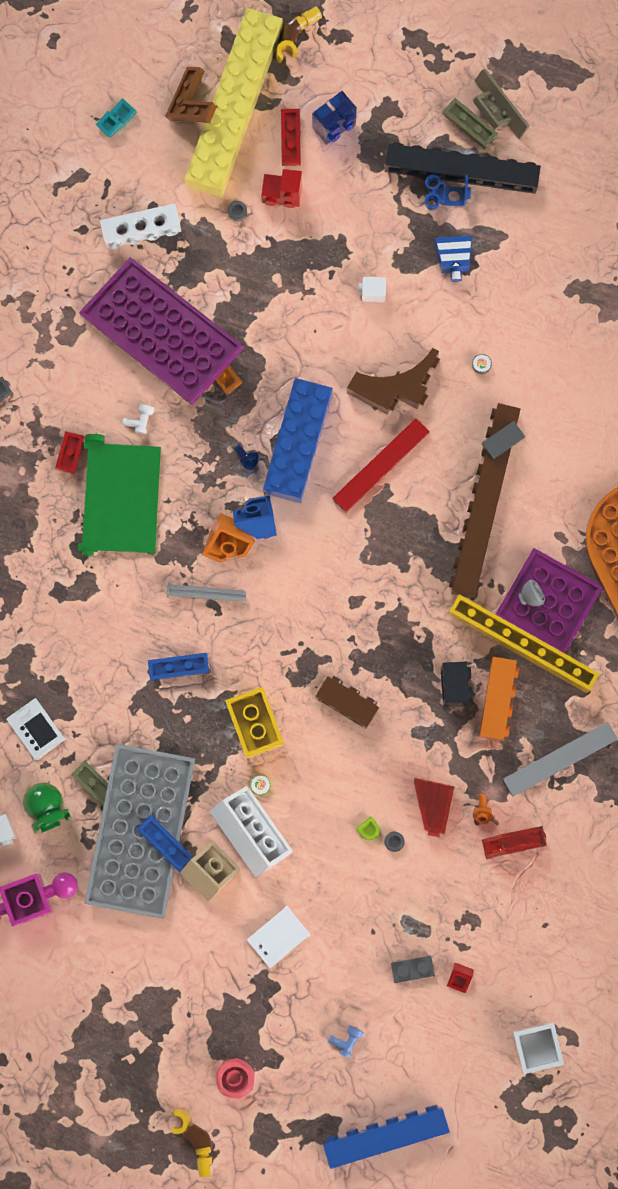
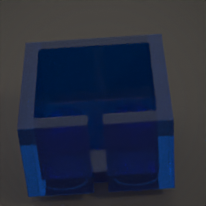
[312,90,357,145]

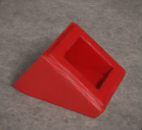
[447,963,474,993]

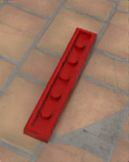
[332,418,430,513]

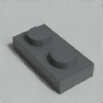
[391,956,435,983]

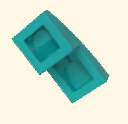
[96,98,137,138]

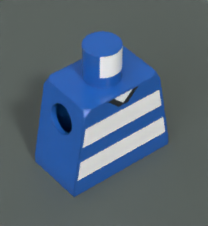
[434,235,472,282]

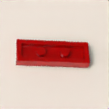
[281,109,301,166]

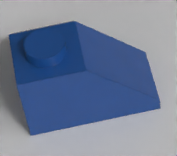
[233,495,277,539]

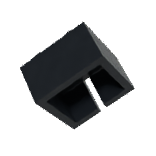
[440,661,473,707]

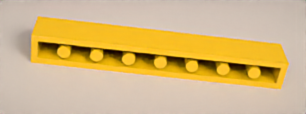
[448,594,600,693]

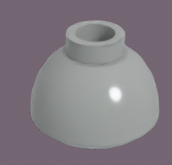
[518,579,545,606]

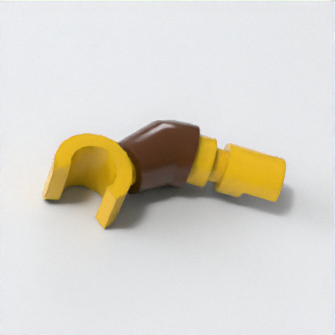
[276,6,322,63]
[171,1109,212,1177]

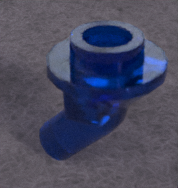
[234,444,259,470]

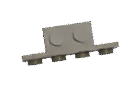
[473,69,530,139]

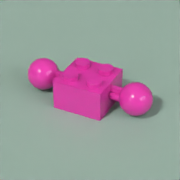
[0,872,78,927]

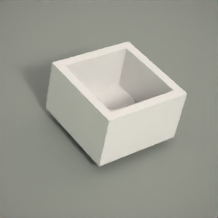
[512,1022,564,1074]

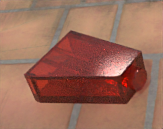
[413,778,454,838]
[482,826,547,859]

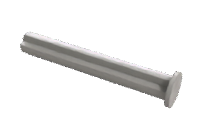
[167,582,246,602]

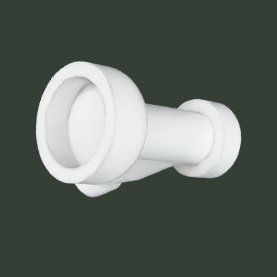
[123,404,154,434]

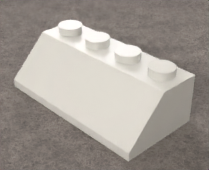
[209,786,293,878]

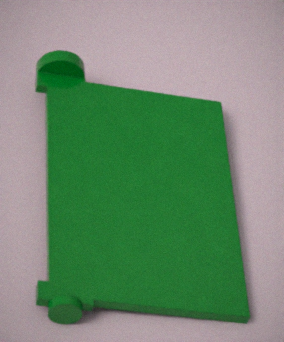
[78,434,161,556]

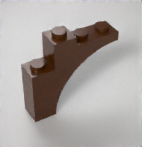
[347,347,440,415]

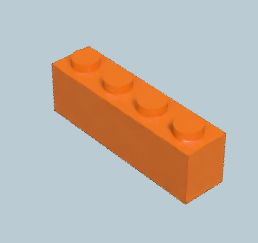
[479,657,519,741]

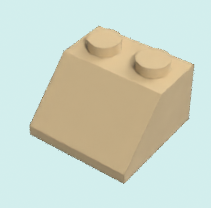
[180,841,241,902]

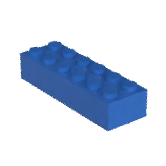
[263,378,333,504]

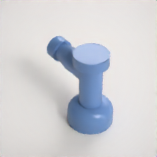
[328,1025,364,1058]

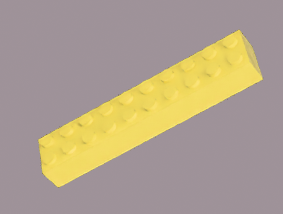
[185,7,283,198]

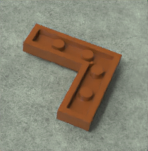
[165,67,217,123]

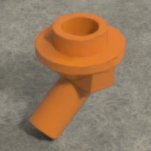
[473,793,493,823]

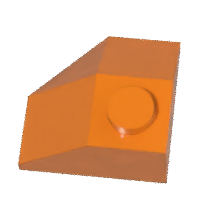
[202,513,255,562]

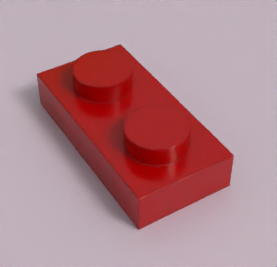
[55,431,85,474]

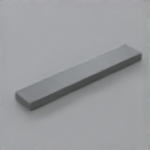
[502,722,618,797]

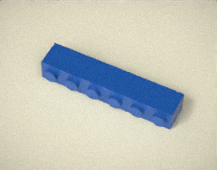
[323,1104,450,1169]

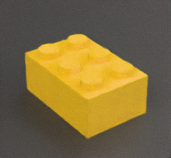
[225,687,284,759]

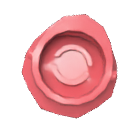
[215,1058,255,1099]

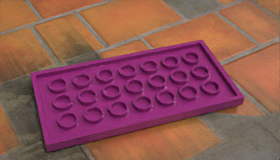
[79,257,244,405]

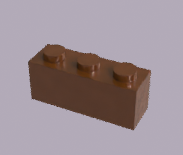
[315,676,379,730]

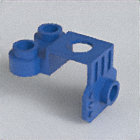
[424,174,471,210]

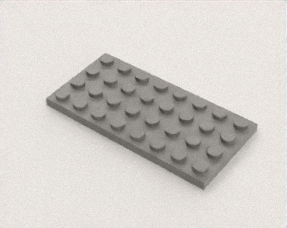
[84,744,195,919]

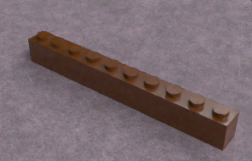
[449,403,521,599]

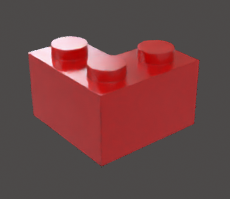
[261,169,302,208]

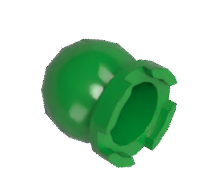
[23,783,72,834]

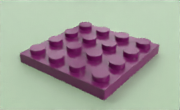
[495,548,603,653]

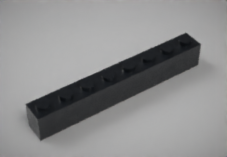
[385,142,541,194]

